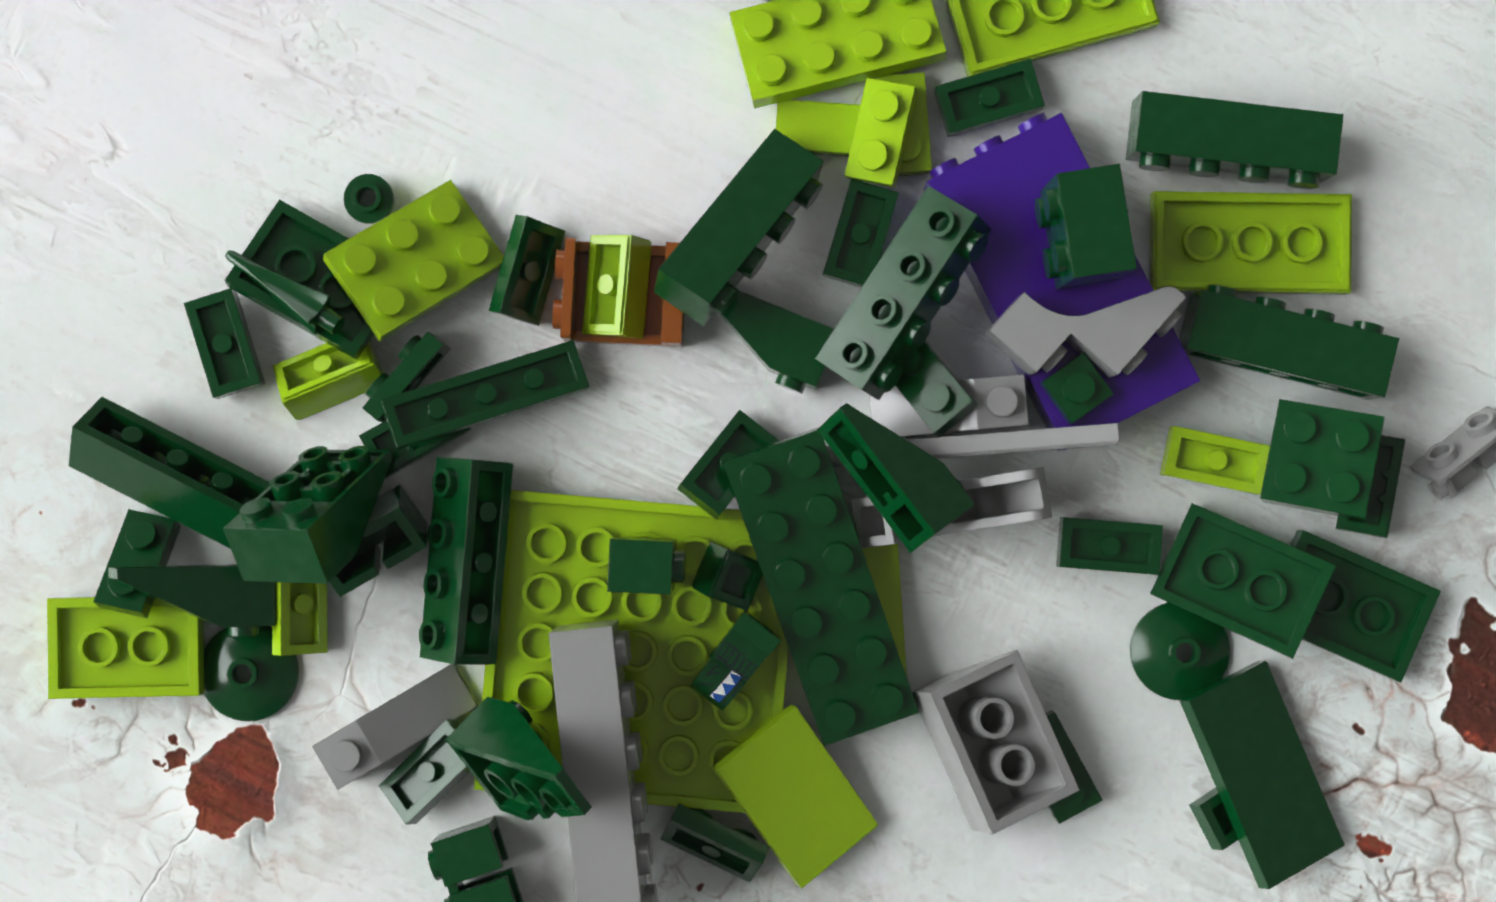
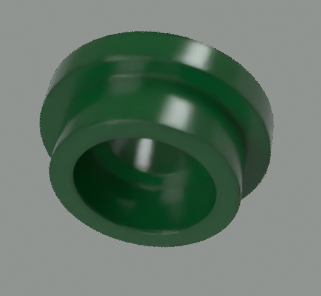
[343,174,394,224]

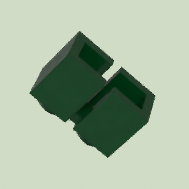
[329,484,428,597]
[607,536,686,595]
[428,815,524,902]

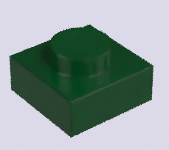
[1039,353,1113,424]
[1189,787,1238,850]

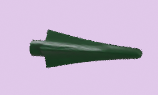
[225,250,345,335]

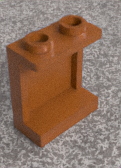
[552,238,685,348]

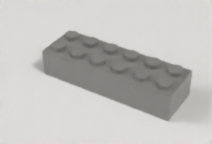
[549,619,658,902]

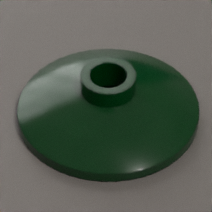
[1130,602,1230,700]
[204,626,299,721]

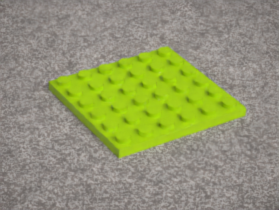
[474,490,789,813]

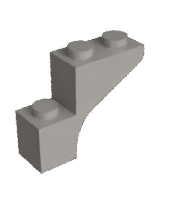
[984,287,1186,378]
[851,467,1052,548]

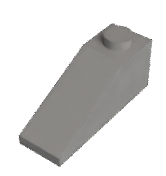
[869,374,1029,437]
[312,664,478,790]

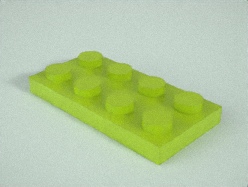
[729,0,947,109]

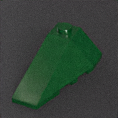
[445,697,592,820]

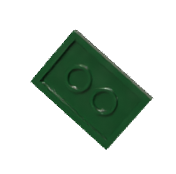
[224,199,374,360]
[1150,503,1336,659]
[1290,530,1441,683]

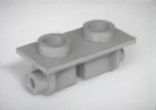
[1410,406,1496,500]

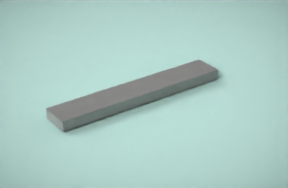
[826,423,1120,467]

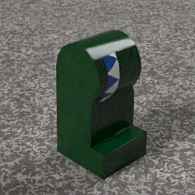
[690,610,781,711]

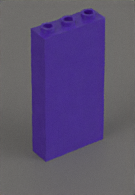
[923,113,1200,451]

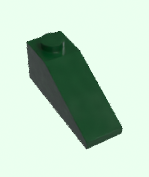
[719,291,834,394]
[817,403,975,553]
[108,564,275,636]

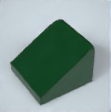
[692,542,763,611]

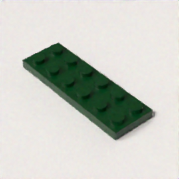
[723,427,919,746]

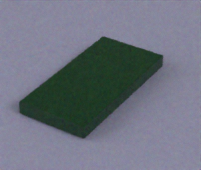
[1180,661,1345,889]

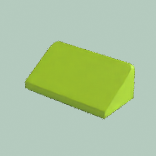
[582,235,652,339]
[272,341,383,420]

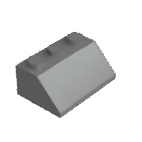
[912,650,1079,835]

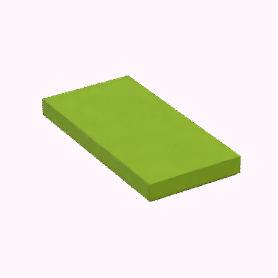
[946,0,1160,77]
[1149,191,1352,295]

